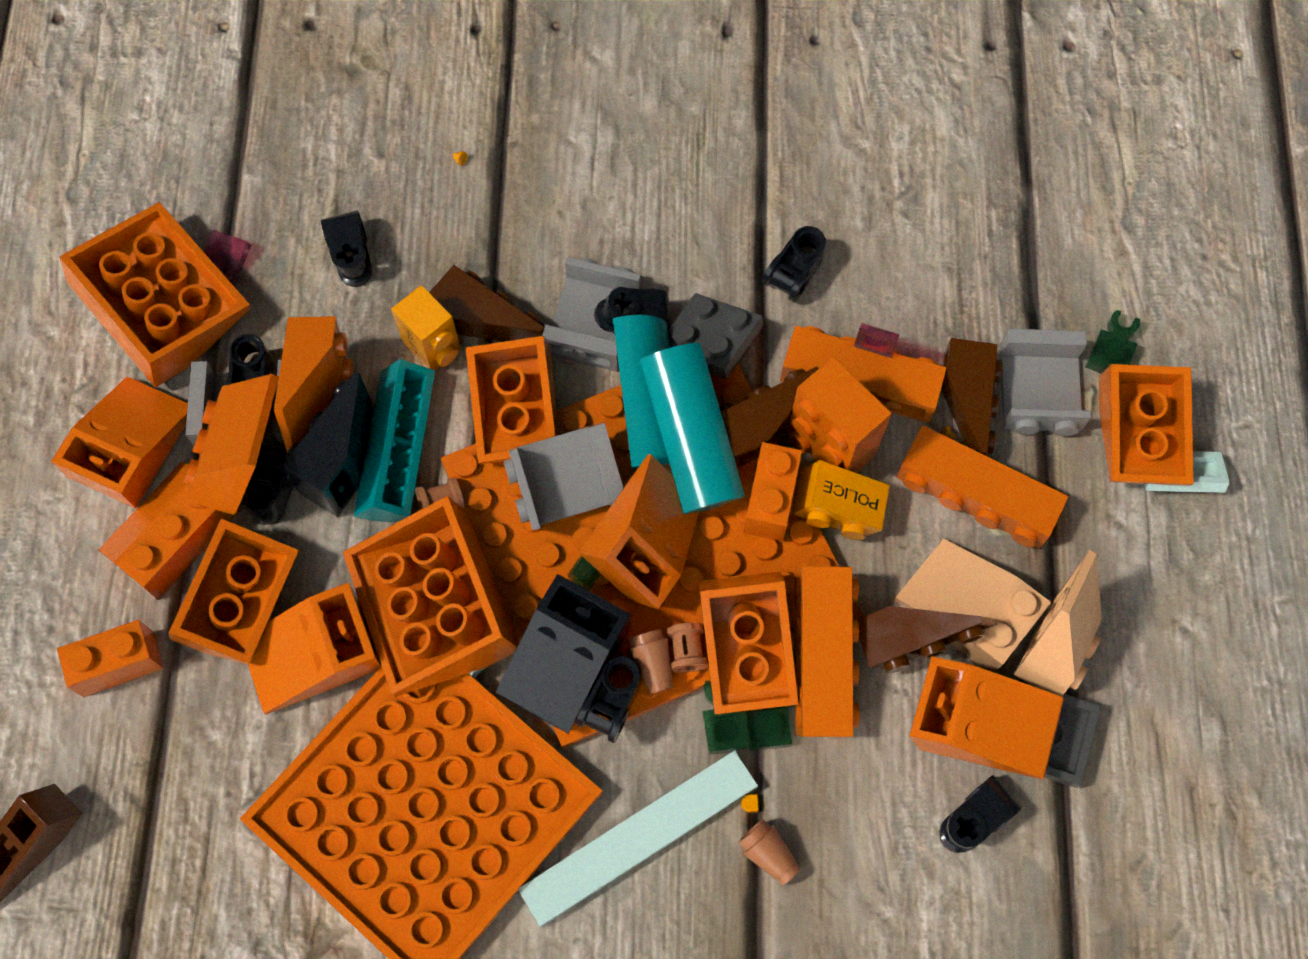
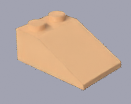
[894,538,1051,673]
[1014,550,1102,696]

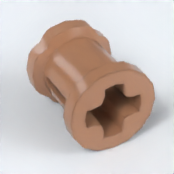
[415,477,464,510]
[667,623,709,673]

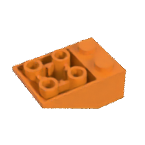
[51,377,188,509]
[578,454,699,609]
[248,582,382,715]
[909,656,1064,780]

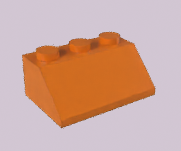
[183,374,279,515]
[98,462,241,600]
[169,519,299,665]

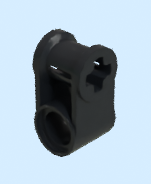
[321,210,372,287]
[761,226,826,303]
[594,287,671,332]
[226,334,274,411]
[242,444,294,525]
[575,656,641,743]
[939,775,1022,853]

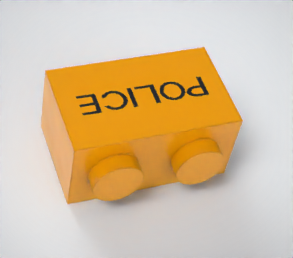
[391,285,461,370]
[792,460,890,540]

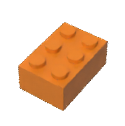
[787,357,892,473]

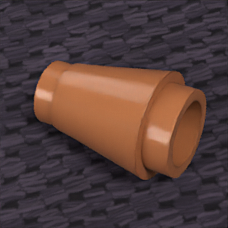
[628,629,674,694]
[738,819,801,886]

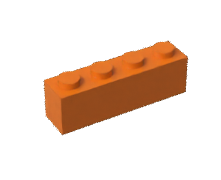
[780,325,947,423]
[896,425,1069,549]
[795,566,860,737]

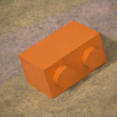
[743,442,802,541]
[57,619,164,697]

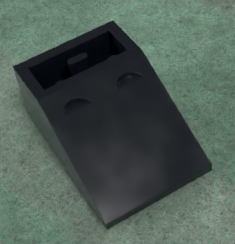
[282,371,373,518]
[496,574,632,734]

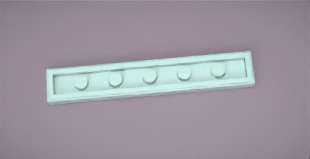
[518,750,758,928]

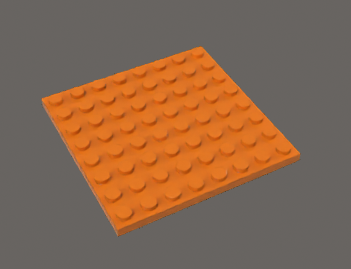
[440,363,863,750]

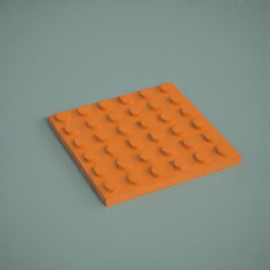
[240,666,603,959]

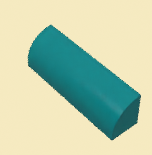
[613,315,672,473]
[640,343,745,514]
[353,359,435,522]

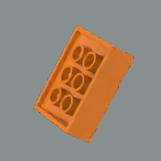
[59,202,250,388]
[342,496,519,697]

